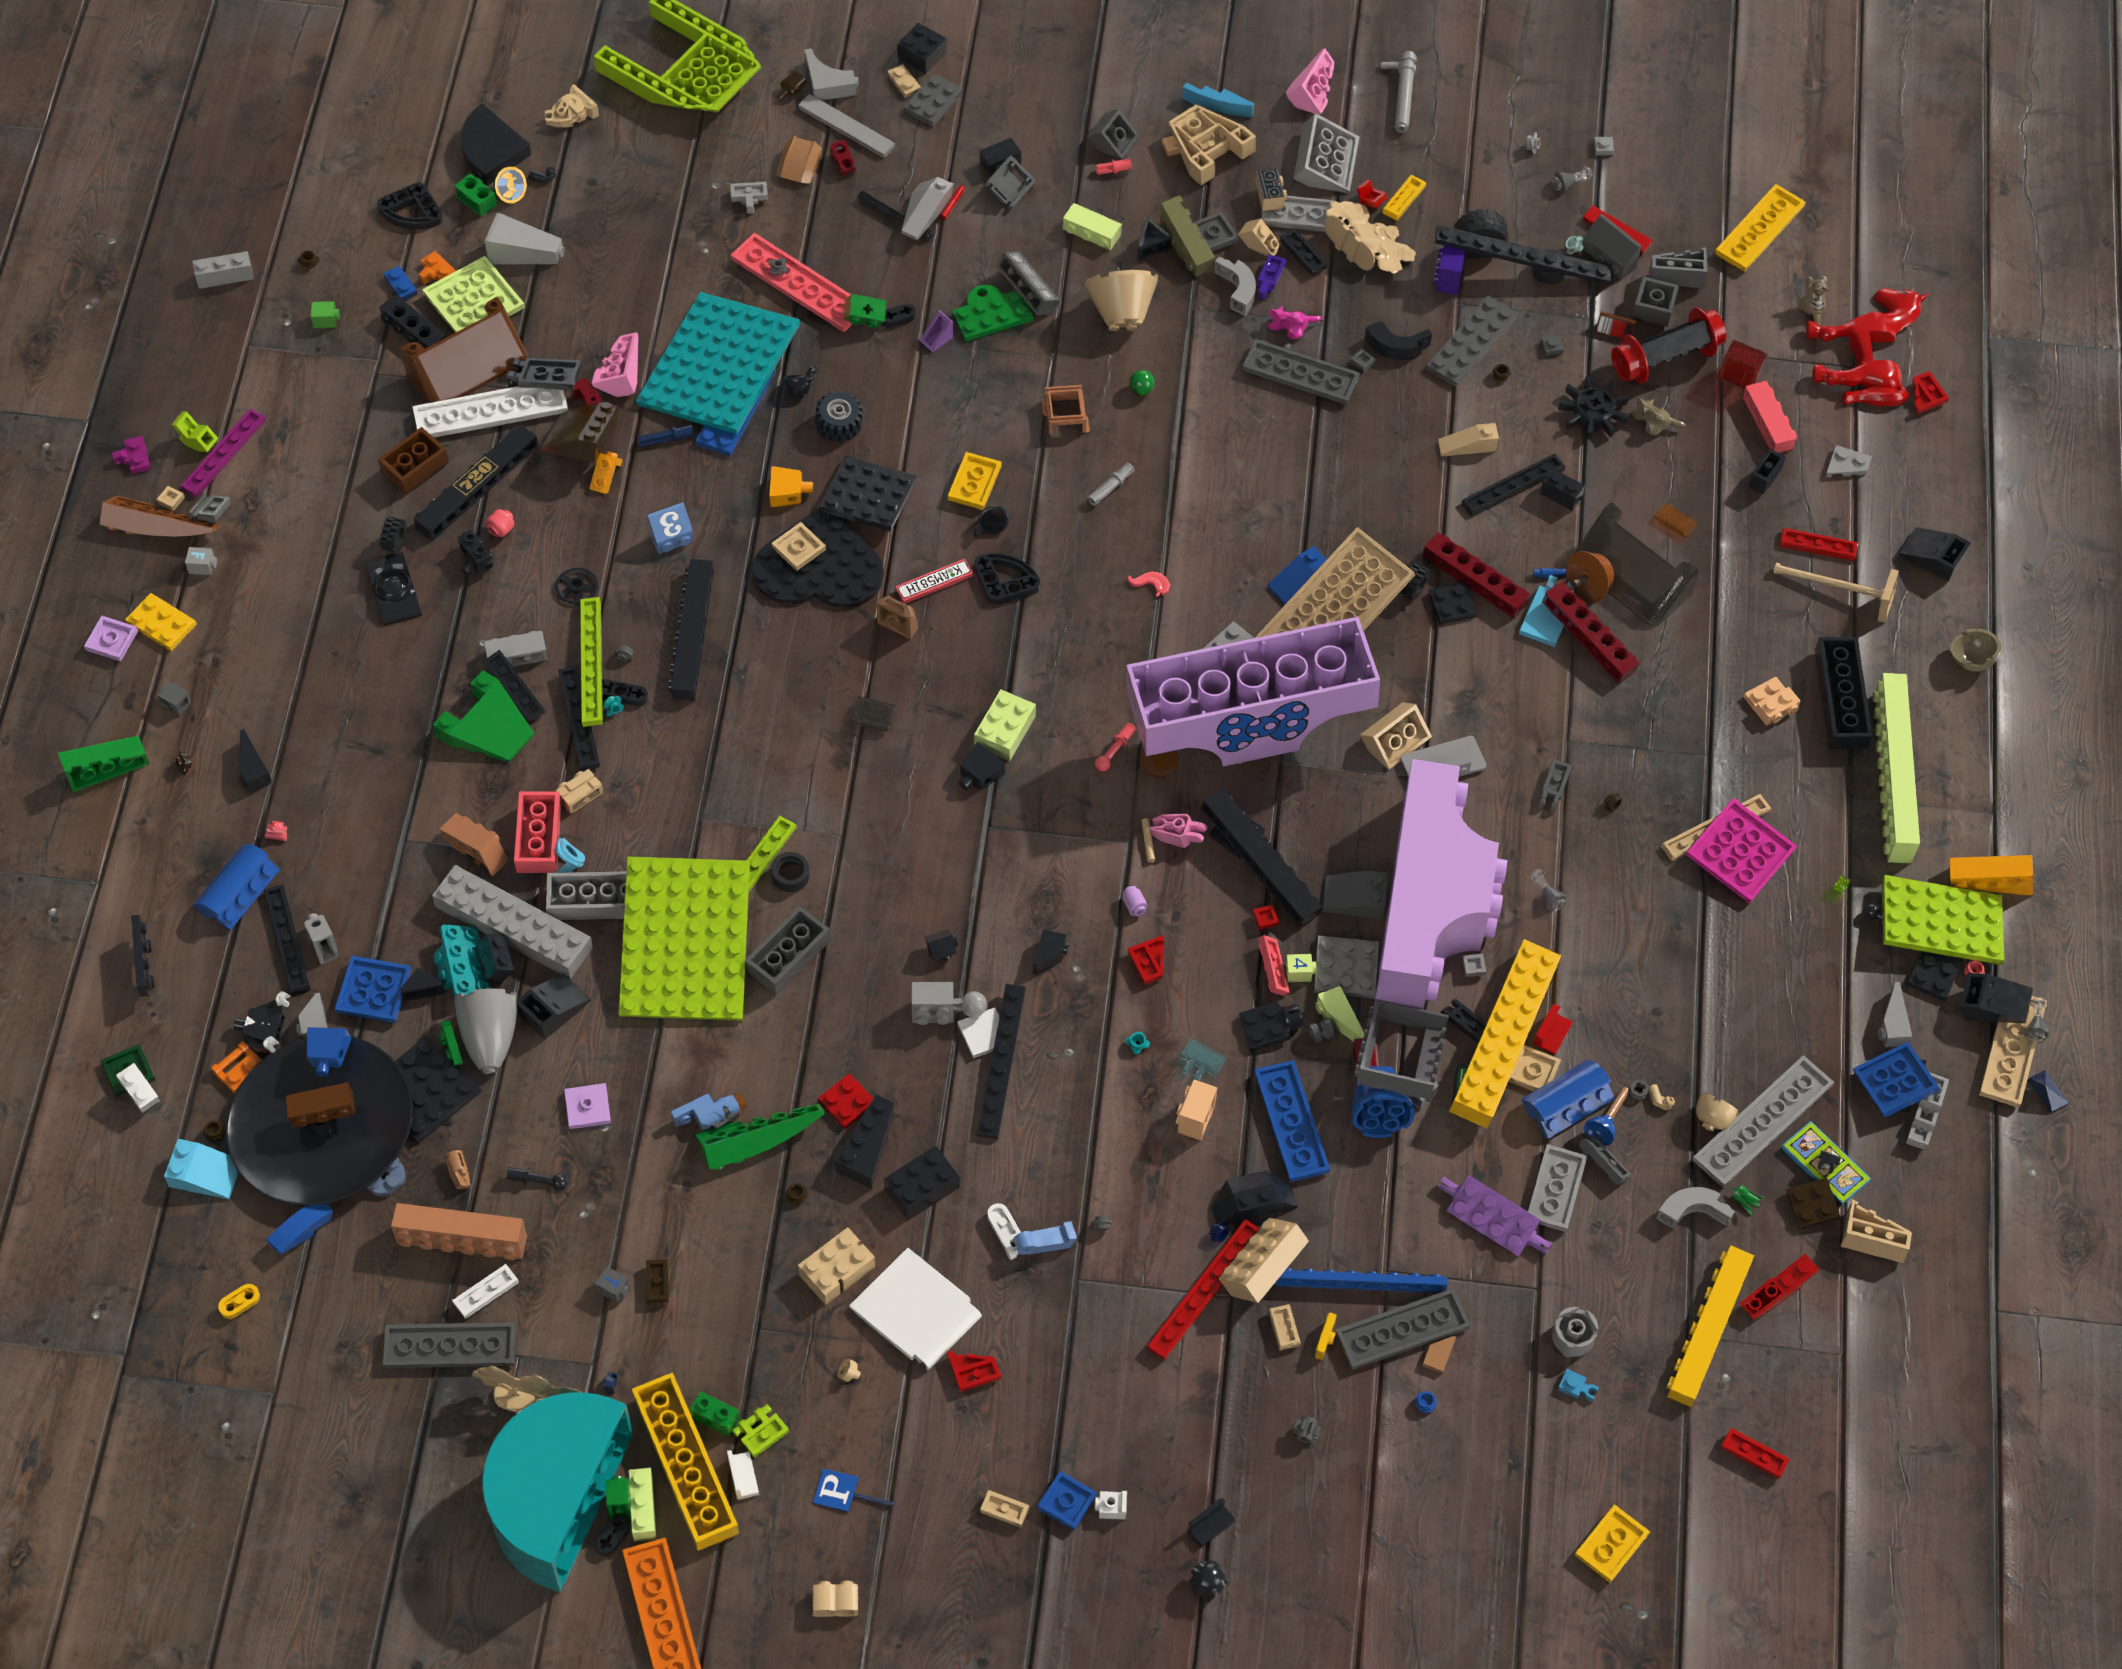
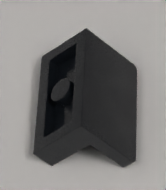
[1187,1497,1236,1548]

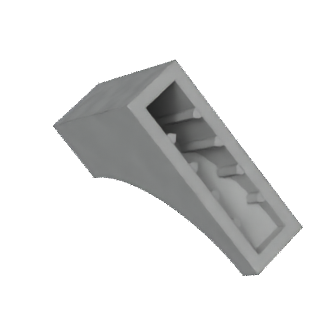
[805,48,859,100]

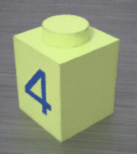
[1286,954,1316,982]

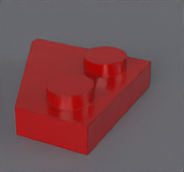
[1912,371,1949,414]
[1127,935,1164,985]
[947,1351,1001,1392]

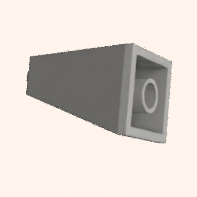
[485,213,565,264]

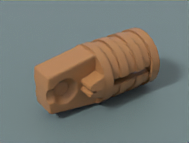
[444,1150,470,1189]

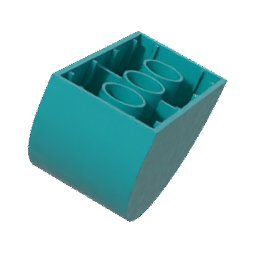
[483,1392,633,1593]

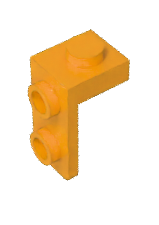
[590,451,623,494]

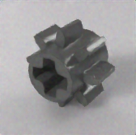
[1293,1416,1321,1443]

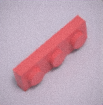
[1258,935,1290,996]

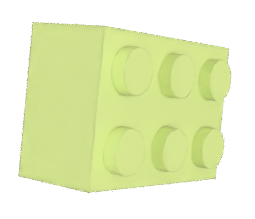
[974,690,1036,762]

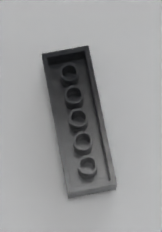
[1815,637,1872,749]

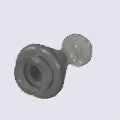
[1552,166,1592,193]
[1530,869,1566,912]
[2024,997,2050,1043]

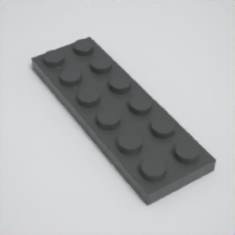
[1426,295,1518,388]
[1242,339,1360,405]
[1335,1288,1471,1370]
[383,1322,516,1368]

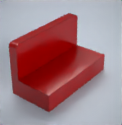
[1533,1003,1573,1055]

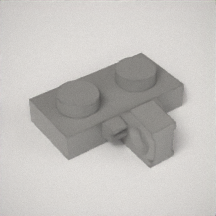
[730,182,768,214]

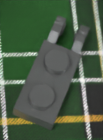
[1538,759,1572,813]
[1579,1136,1631,1185]

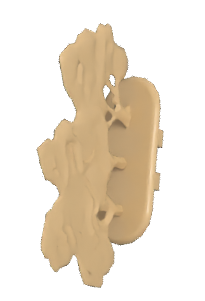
[1325,201,1416,274]
[472,1366,582,1414]

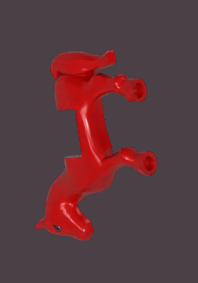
[1806,288,1929,406]

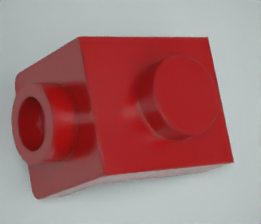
[1357,180,1388,208]

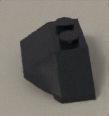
[1211,1170,1298,1227]

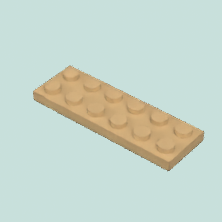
[1979,996,2047,1108]

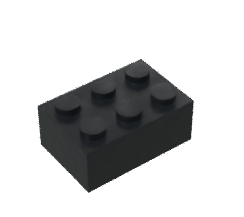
[884,1146,960,1220]

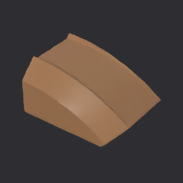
[776,136,822,184]
[877,596,918,640]

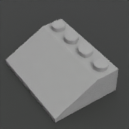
[1293,113,1359,193]

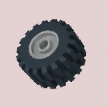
[815,390,863,442]

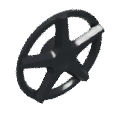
[555,568,599,605]

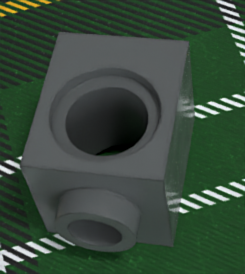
[157,681,192,716]

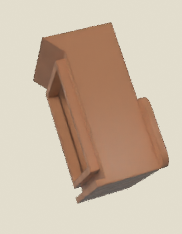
[1041,385,1090,435]

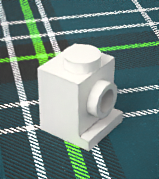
[1095,1491,1127,1520]

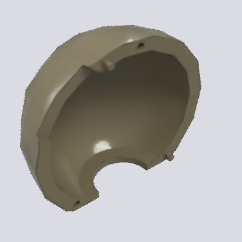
[1950,629,2001,672]

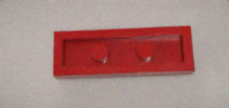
[1720,1428,1790,1479]

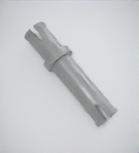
[1087,462,1135,506]

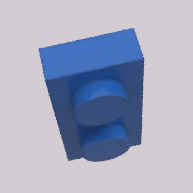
[383,265,418,301]

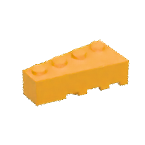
[1950,855,2033,896]

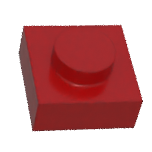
[1253,905,1279,930]

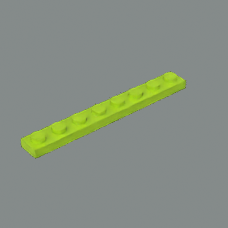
[581,597,603,727]

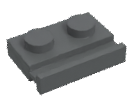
[189,494,231,523]

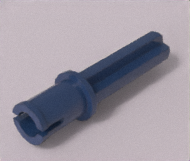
[637,425,694,448]

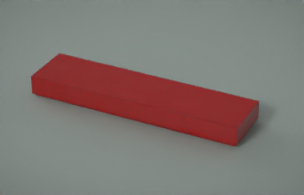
[1582,205,1653,255]
[1779,528,1858,561]

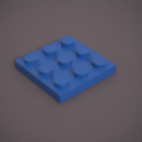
[335,956,412,1023]
[1853,1042,1940,1118]

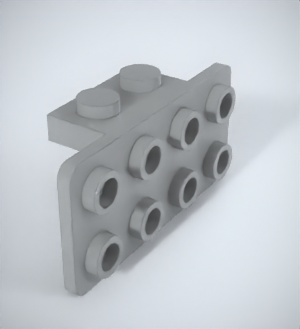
[1401,736,1486,777]

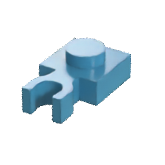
[1558,1369,1599,1402]

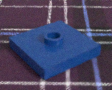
[1037,1471,1097,1531]

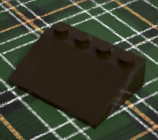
[540,402,618,462]

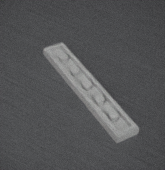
[799,94,895,158]

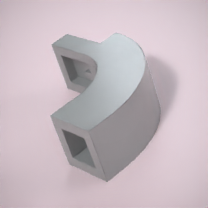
[1214,257,1256,316]
[1656,1187,1735,1229]

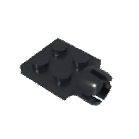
[1239,1001,1304,1052]

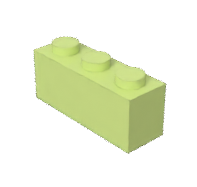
[1063,203,1121,250]
[629,1468,656,1542]

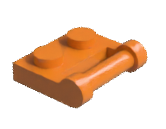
[210,1041,262,1094]

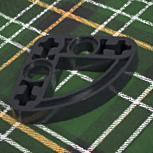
[377,183,443,230]
[974,553,1040,605]

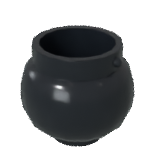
[1190,1560,1230,1601]

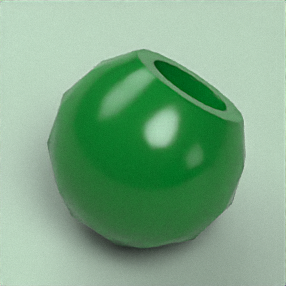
[1129,370,1155,396]

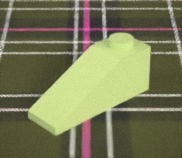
[1315,986,1364,1042]

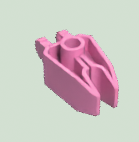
[1149,814,1207,848]

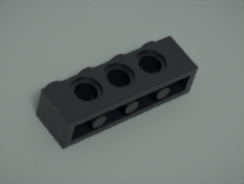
[379,294,447,349]

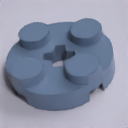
[367,1157,406,1197]

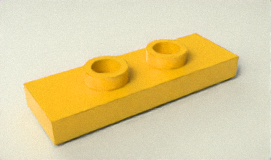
[1382,175,1426,221]

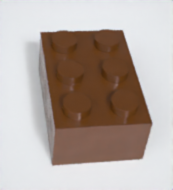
[378,427,449,494]

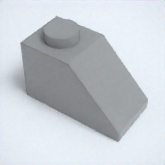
[296,993,328,1038]

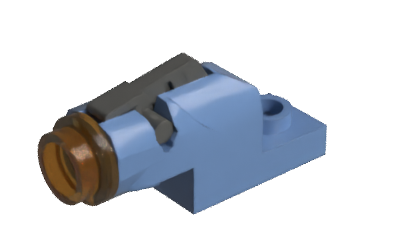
[671,1093,747,1130]

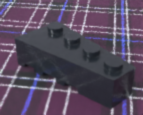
[835,1094,895,1189]

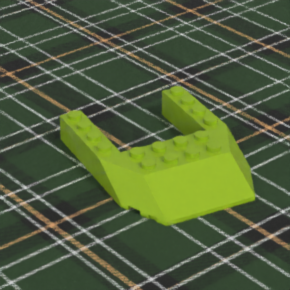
[594,0,761,112]

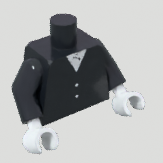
[233,992,290,1053]

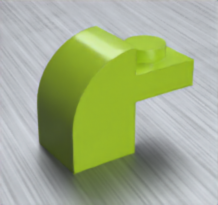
[171,411,218,452]

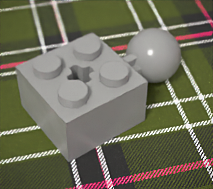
[912,982,987,1025]

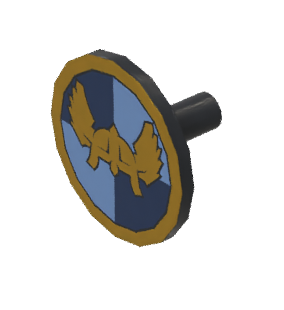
[494,167,527,203]

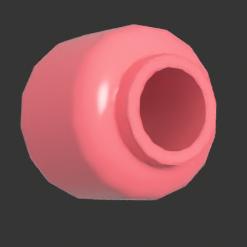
[486,509,515,538]

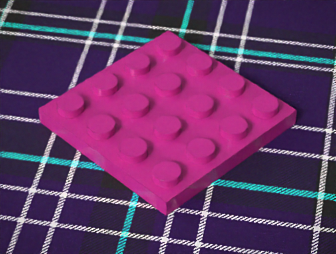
[1686,798,1797,904]

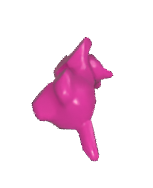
[1268,306,1322,339]

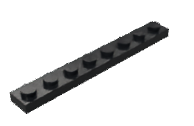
[978,984,1026,1139]

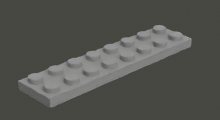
[1692,1055,1834,1188]

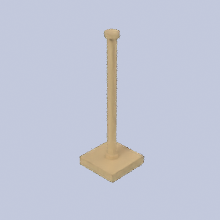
[1773,563,1899,623]

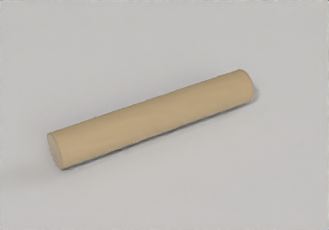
[1141,818,1155,863]

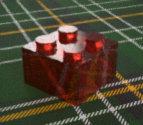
[1718,340,1767,388]

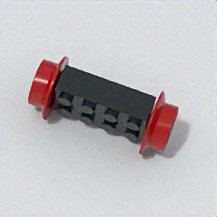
[1611,307,1726,384]

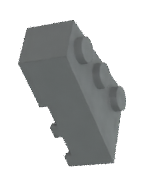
[1649,247,1707,288]

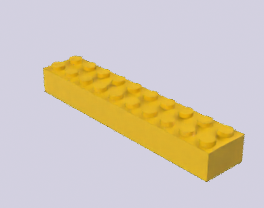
[1449,939,1561,1128]

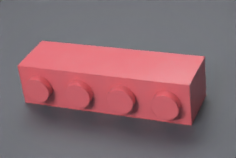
[1743,381,1797,453]

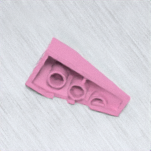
[1286,48,1334,115]

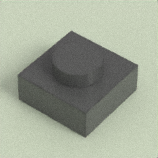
[1541,335,1564,356]

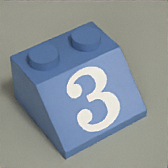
[647,503,694,554]

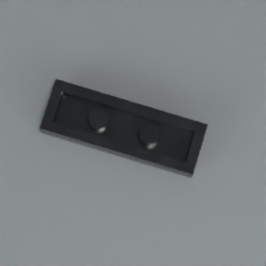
[1280,228,1327,276]

